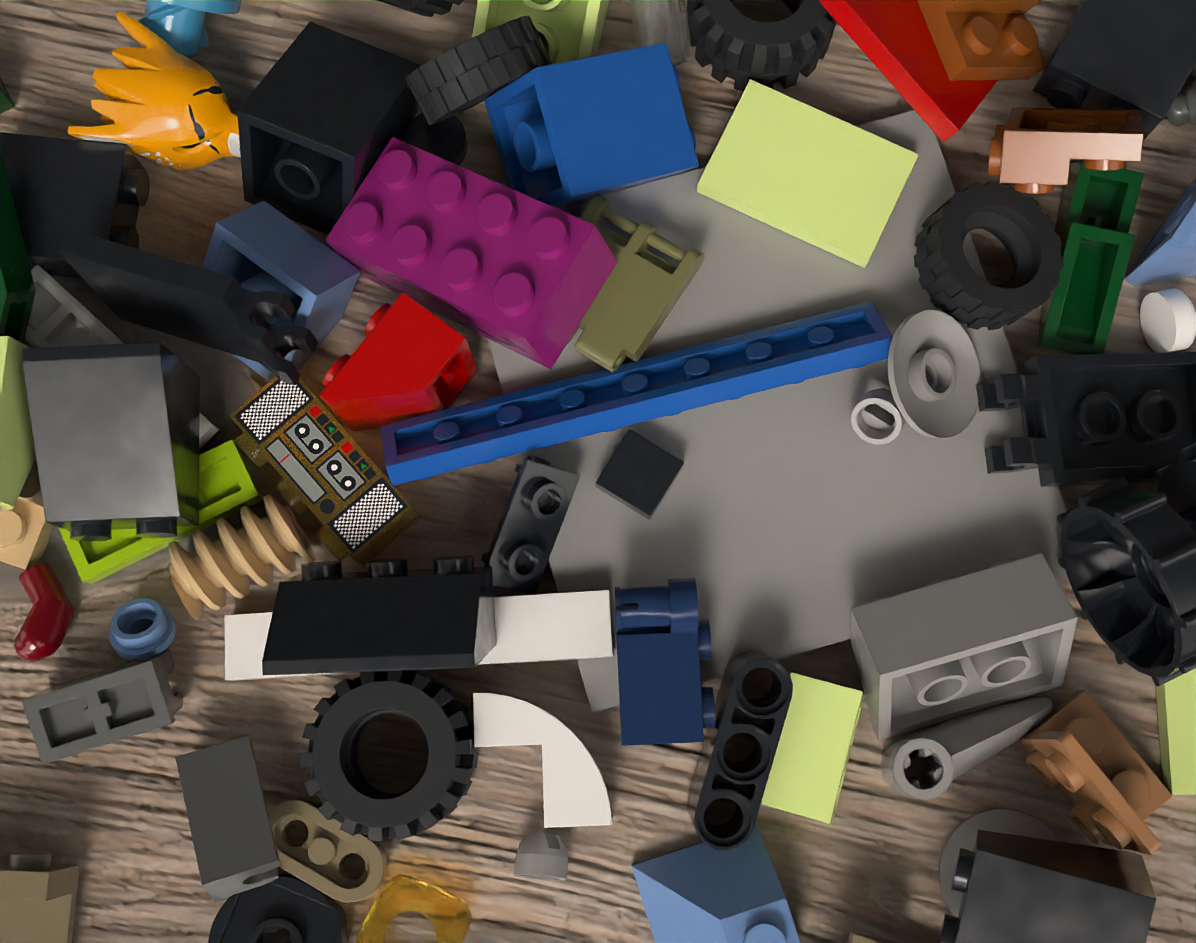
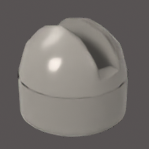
[851,388,906,445]
[514,830,568,881]

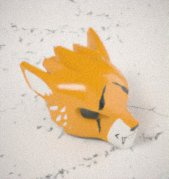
[68,11,241,171]

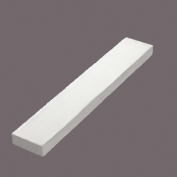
[224,590,614,681]

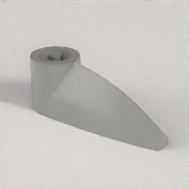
[880,695,1055,800]

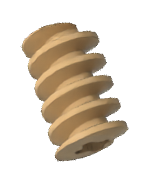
[168,494,316,620]

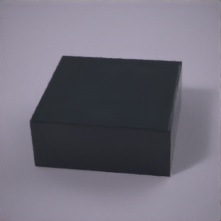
[595,429,684,520]

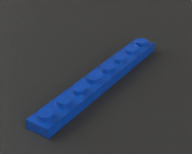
[380,301,893,486]

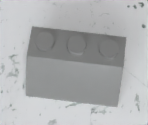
[851,553,1078,741]

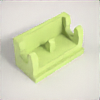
[761,672,864,824]

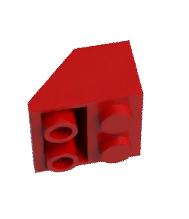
[319,292,478,431]

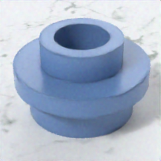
[109,598,177,661]

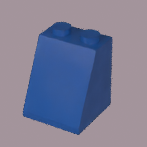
[484,43,699,208]

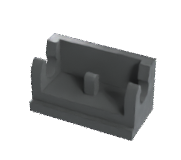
[21,650,183,765]
[175,735,281,903]

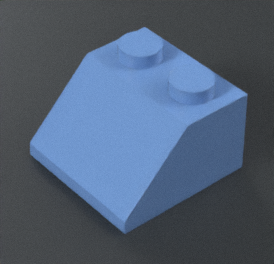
[202,201,361,384]

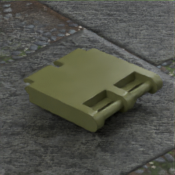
[567,194,705,373]

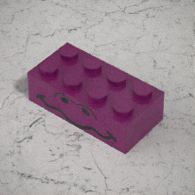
[325,137,617,369]

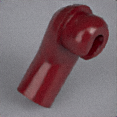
[14,562,74,662]

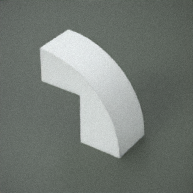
[473,693,612,828]

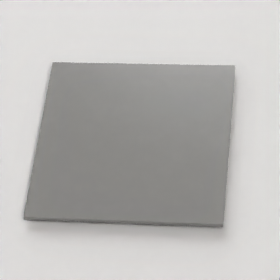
[487,110,1068,713]

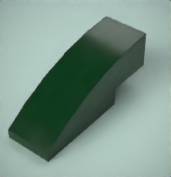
[1037,161,1144,355]

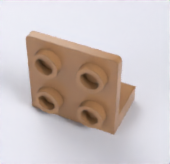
[1019,690,1172,855]

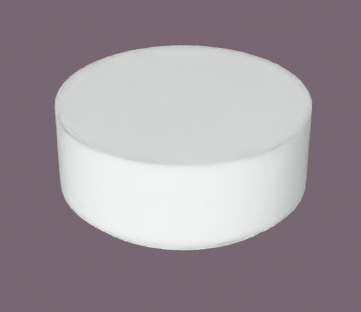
[1140,288,1196,353]

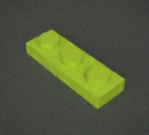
[58,439,264,584]

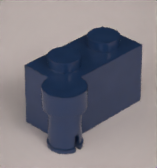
[614,578,715,746]

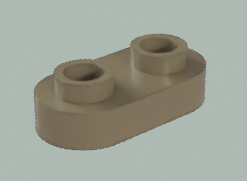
[268,799,387,903]

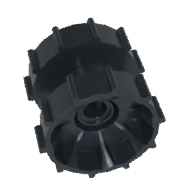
[1057,443,1196,686]

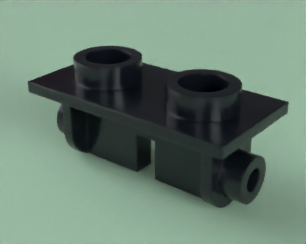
[481,454,580,594]

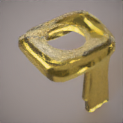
[355,874,472,943]

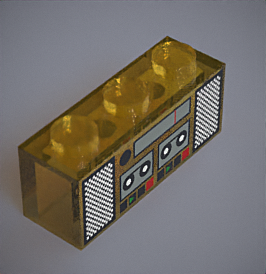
[229,376,421,566]

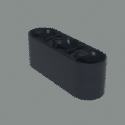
[687,650,793,850]

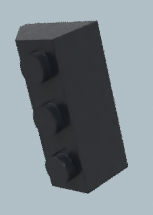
[262,556,496,675]

